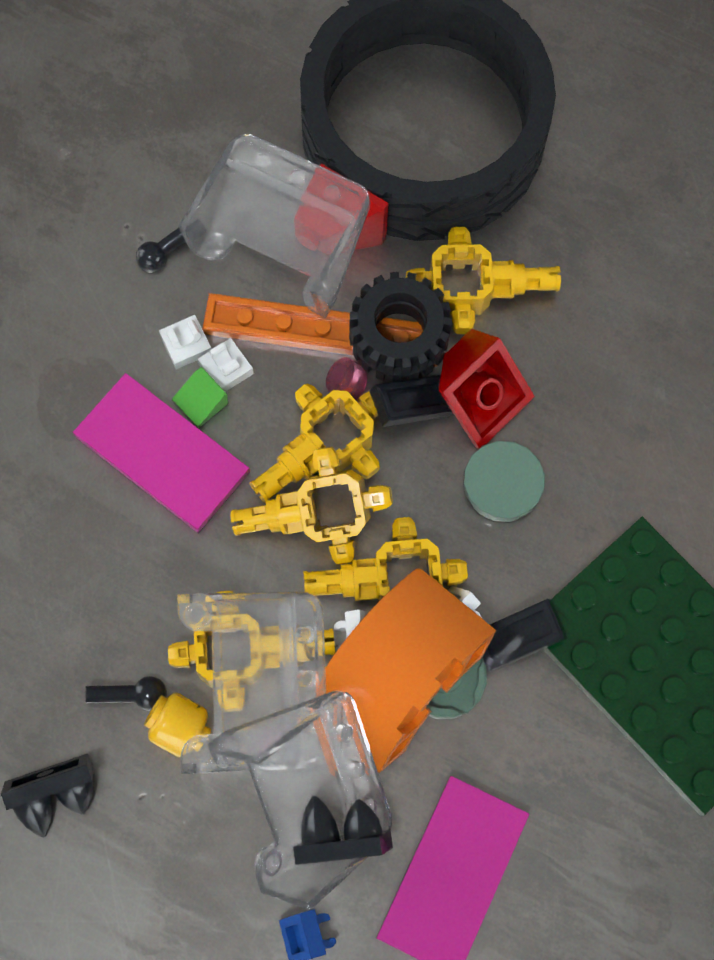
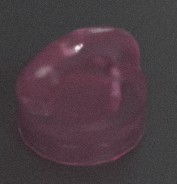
[326,357,367,400]

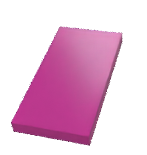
[73,373,250,533]
[376,776,530,960]

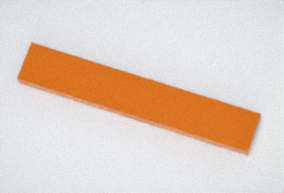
[202,293,437,367]

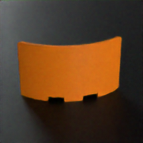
[306,569,497,773]

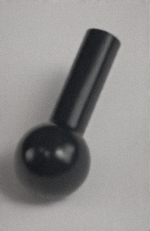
[136,216,203,272]
[85,676,167,711]

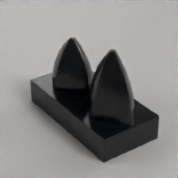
[1,753,93,837]
[293,796,393,865]

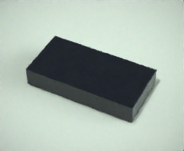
[370,375,453,427]
[482,599,568,672]

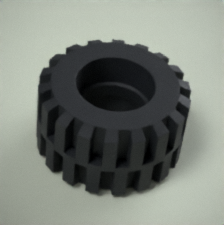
[349,272,452,382]

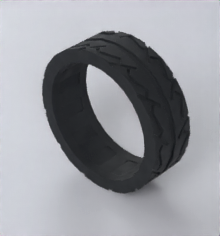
[300,0,556,241]

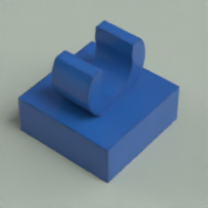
[279,909,336,960]

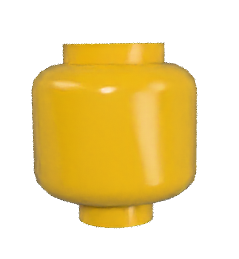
[144,692,211,757]

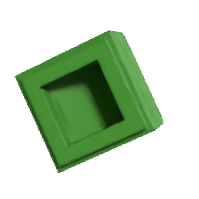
[172,367,229,429]

